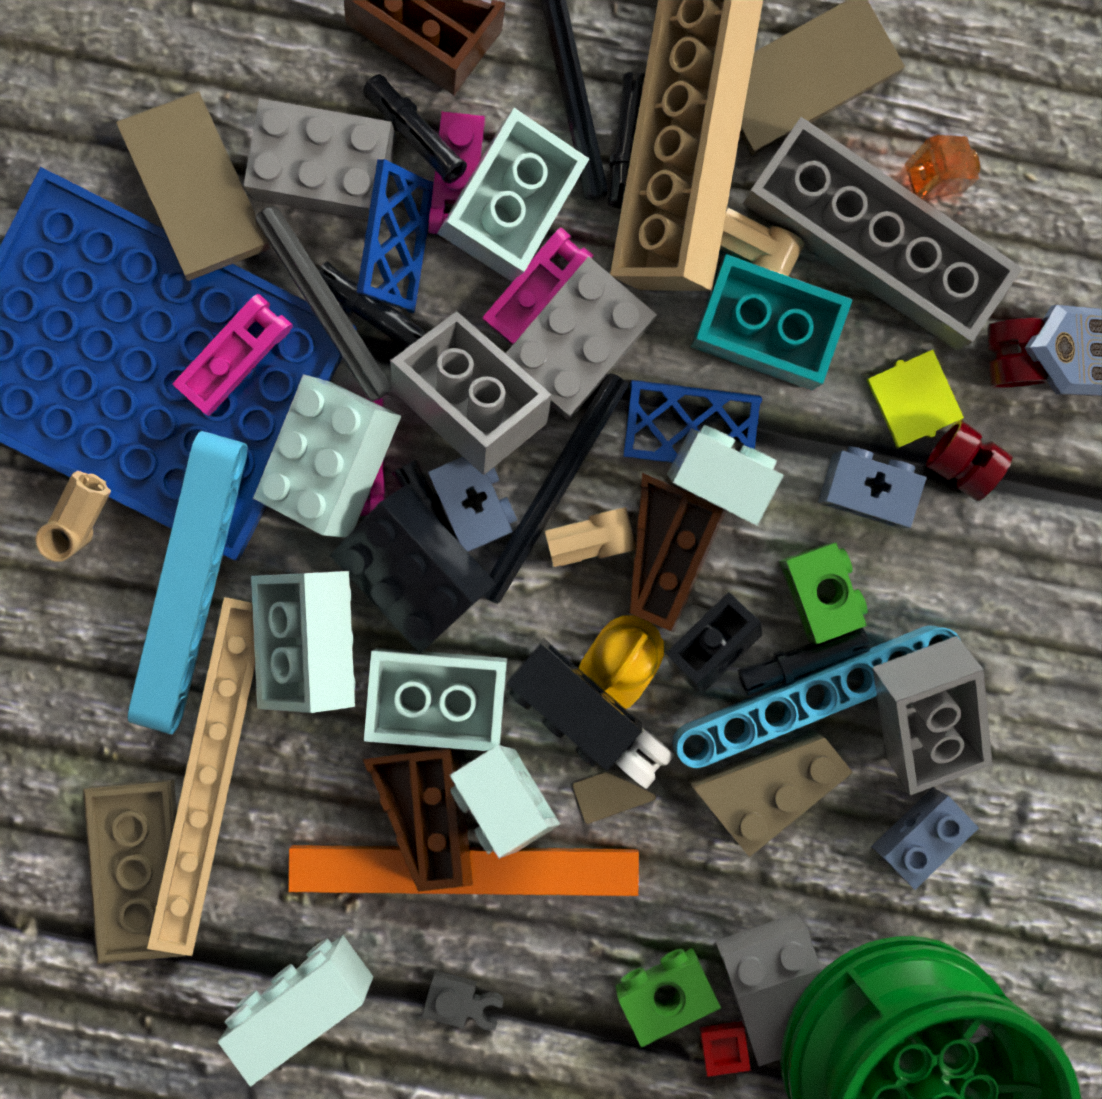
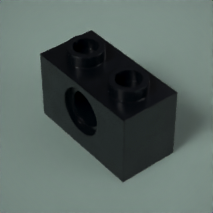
[665,592,762,696]

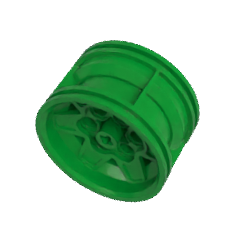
[781,936,1081,1099]

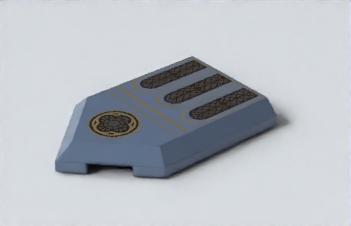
[1025,305,1102,396]

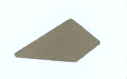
[572,772,656,824]

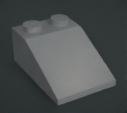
[715,913,822,1066]

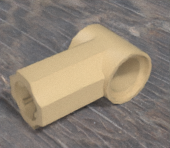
[720,208,805,276]
[35,471,111,562]
[545,507,636,567]

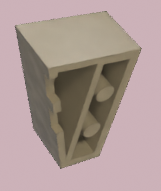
[687,731,853,857]

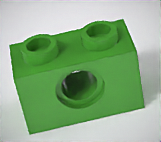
[779,542,868,644]
[616,948,721,1048]

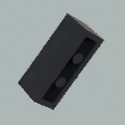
[506,638,642,771]

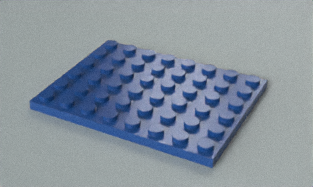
[0,167,357,561]

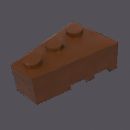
[344,0,506,96]
[630,473,726,632]
[362,748,473,892]

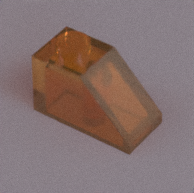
[905,135,980,202]

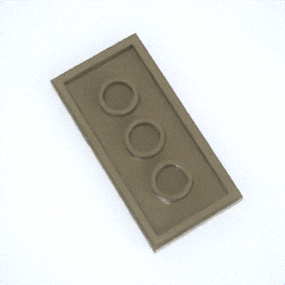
[740,0,905,155]
[116,91,270,281]
[83,779,185,964]

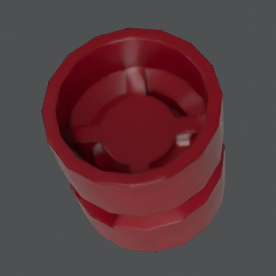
[987,318,1049,388]
[926,420,1013,501]

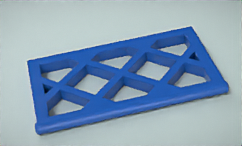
[357,159,434,313]
[623,380,762,463]

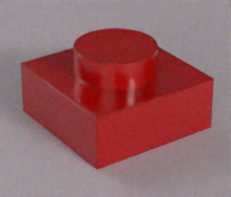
[699,1021,751,1077]

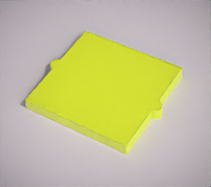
[866,349,964,448]

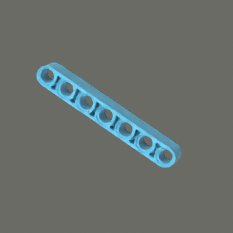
[128,431,247,735]
[672,625,961,768]

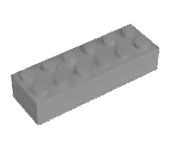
[743,117,1023,350]

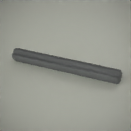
[255,206,391,401]

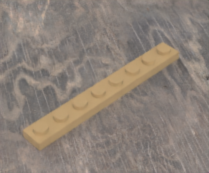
[147,597,255,956]

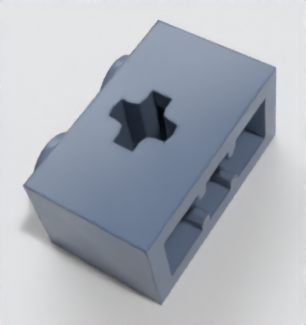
[818,446,927,529]
[428,457,518,552]
[871,787,979,890]

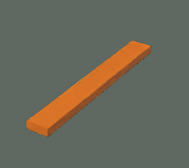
[288,845,639,896]

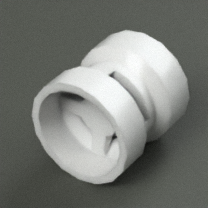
[615,727,675,789]

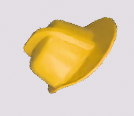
[578,615,664,709]

